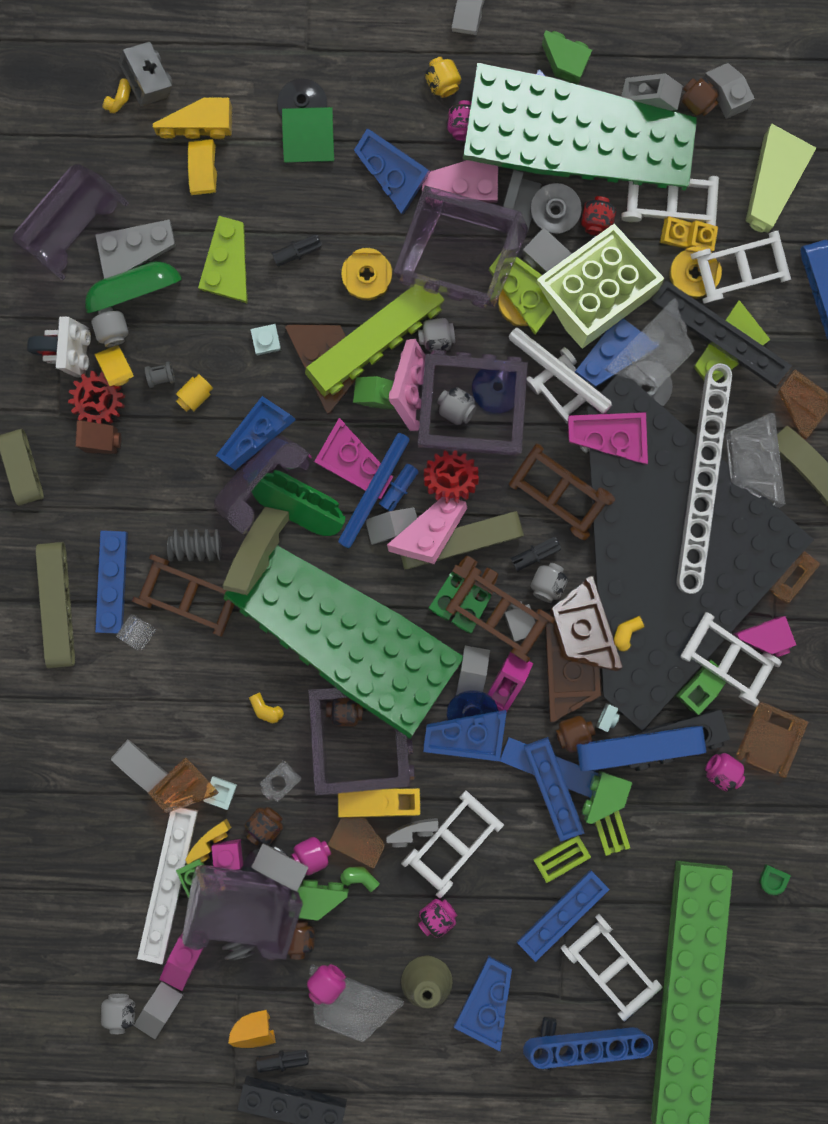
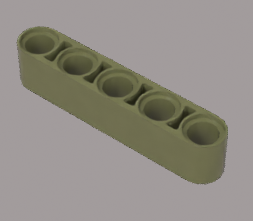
[400,511,524,570]
[36,542,75,669]

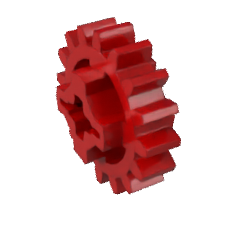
[68,371,125,424]
[424,450,479,503]

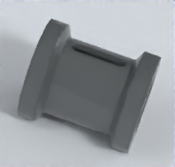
[145,361,175,388]

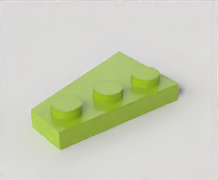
[198,216,248,303]
[489,248,554,335]
[694,300,770,382]

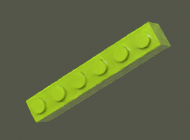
[305,276,445,397]

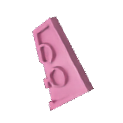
[422,160,498,203]

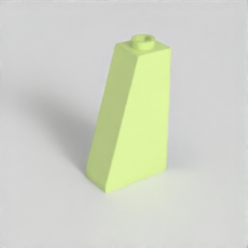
[746,124,816,233]

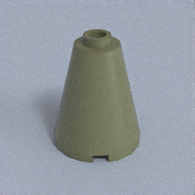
[401,955,453,1008]

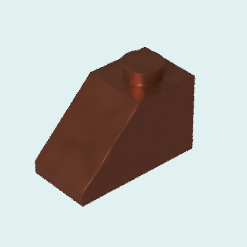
[76,421,121,454]

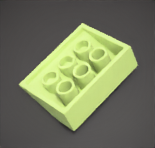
[537,224,664,349]

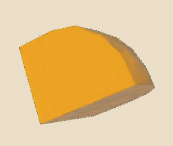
[229,1010,276,1048]

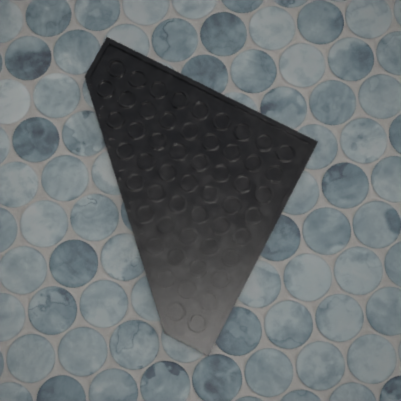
[587,370,814,731]

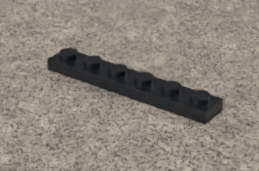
[651,280,792,389]

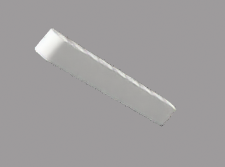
[676,364,732,593]

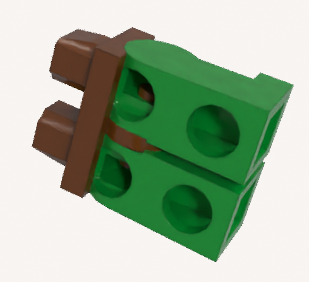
[428,555,498,634]

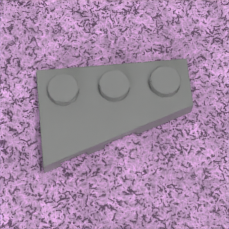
[95,220,176,279]

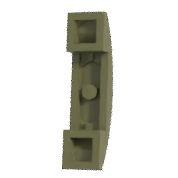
[768,426,828,507]

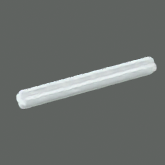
[509,328,612,414]

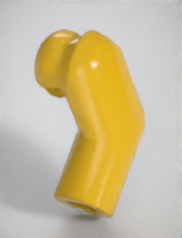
[102,79,131,113]
[614,616,644,651]
[249,693,284,723]

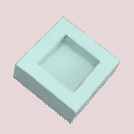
[251,324,281,355]
[595,704,619,732]
[203,776,237,810]

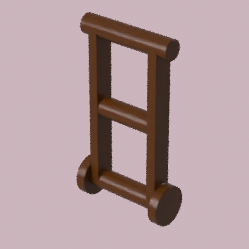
[508,443,615,540]
[132,554,235,637]
[445,566,556,663]

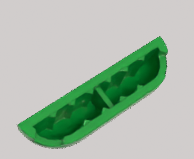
[85,261,182,313]
[250,470,345,536]

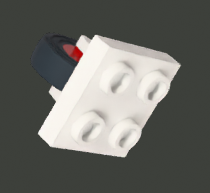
[27,317,91,377]

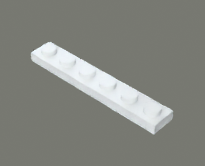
[137,805,198,964]

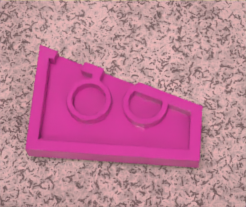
[568,413,648,465]
[314,418,393,500]

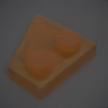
[778,369,828,439]
[148,758,219,813]
[328,817,385,869]

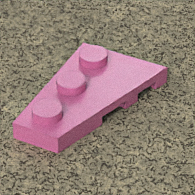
[389,339,426,431]
[387,497,467,564]

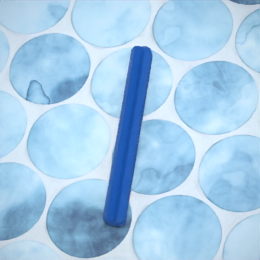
[338,433,409,548]

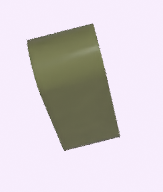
[0,428,44,506]

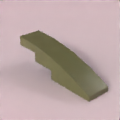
[223,507,289,595]

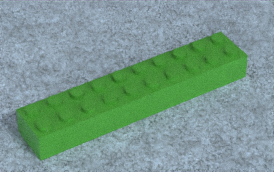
[651,861,733,1124]

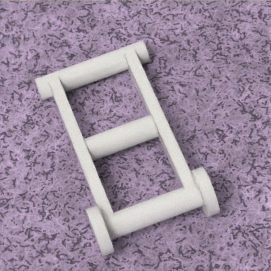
[621,176,719,226]
[690,231,791,304]
[525,347,589,453]
[680,612,782,707]
[401,790,504,898]
[560,914,663,1022]

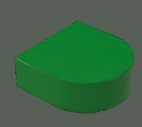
[759,864,791,895]

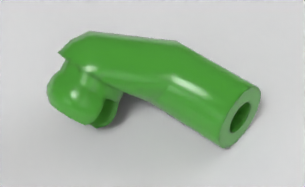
[340,867,380,892]

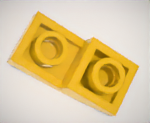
[188,139,217,195]
[660,216,718,252]
[94,345,134,386]
[185,819,231,865]

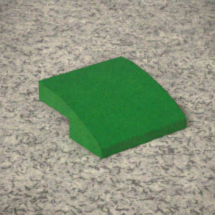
[282,107,334,162]

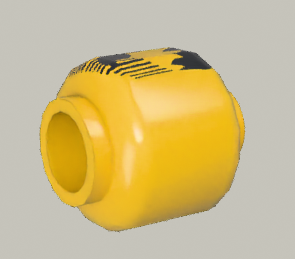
[425,57,462,98]

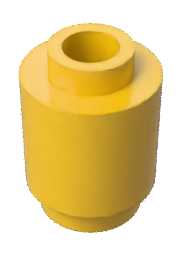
[176,374,213,412]

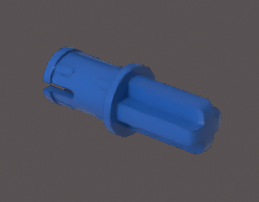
[379,464,418,511]

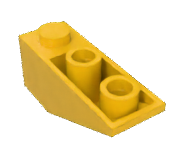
[153,98,232,139]
[338,789,420,817]

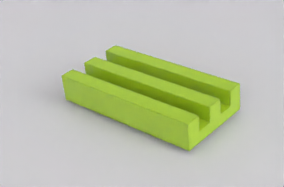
[595,810,630,856]
[533,836,591,883]

